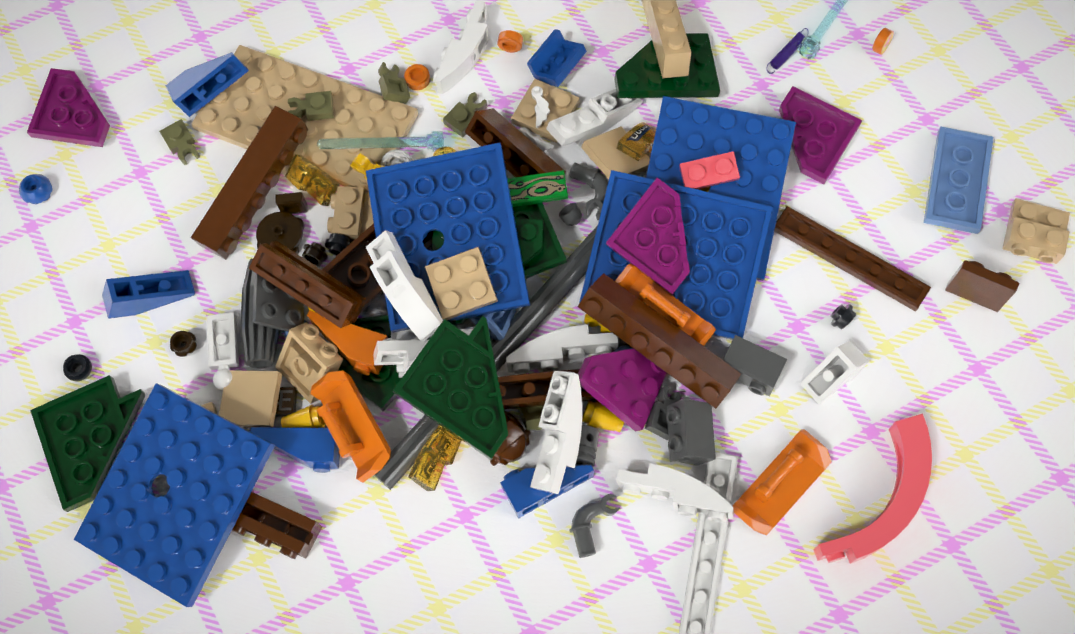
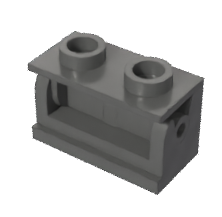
[723,335,787,397]
[666,399,716,466]

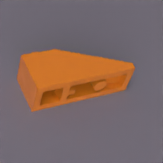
[307,310,388,375]

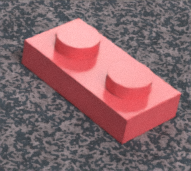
[679,151,740,189]

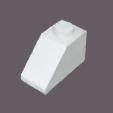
[800,341,870,405]

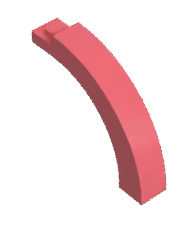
[813,413,932,564]

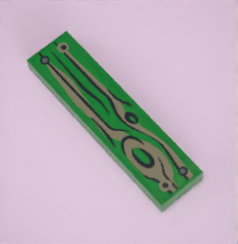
[508,170,568,207]

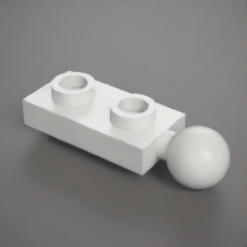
[207,312,239,391]

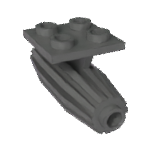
[240,258,304,368]

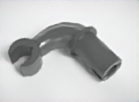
[569,162,608,221]
[569,494,620,558]

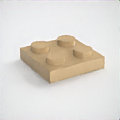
[511,79,580,143]
[425,247,498,320]

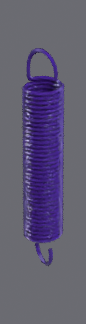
[766,28,809,74]

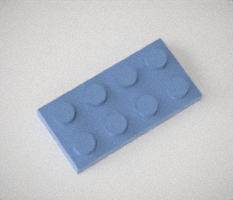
[923,126,994,234]

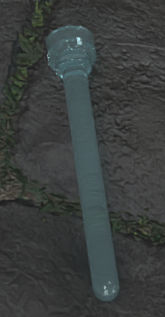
[797,0,848,59]
[317,131,444,152]

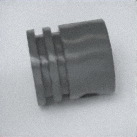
[575,425,599,467]

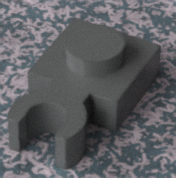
[644,386,681,440]

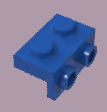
[527,29,587,87]

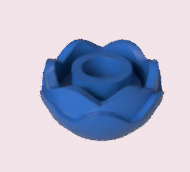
[19,174,53,205]

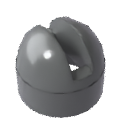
[558,203,582,226]

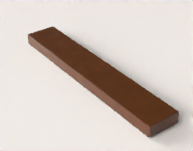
[774,206,931,312]

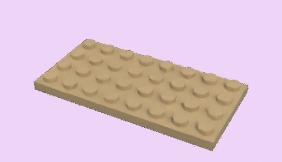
[191,45,418,192]

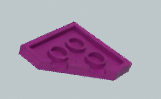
[27,68,110,148]
[779,86,862,185]
[606,178,690,295]
[578,349,666,432]

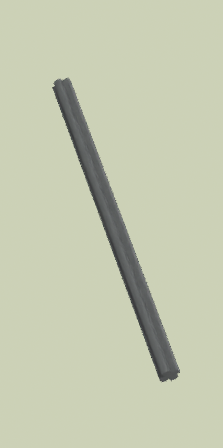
[374,170,648,490]

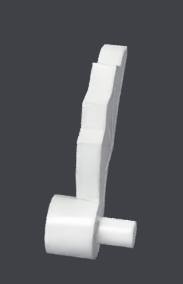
[531,86,550,128]
[518,127,554,152]

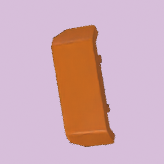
[615,263,716,346]
[310,370,391,483]
[732,429,832,536]

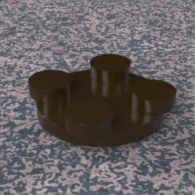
[256,212,305,254]

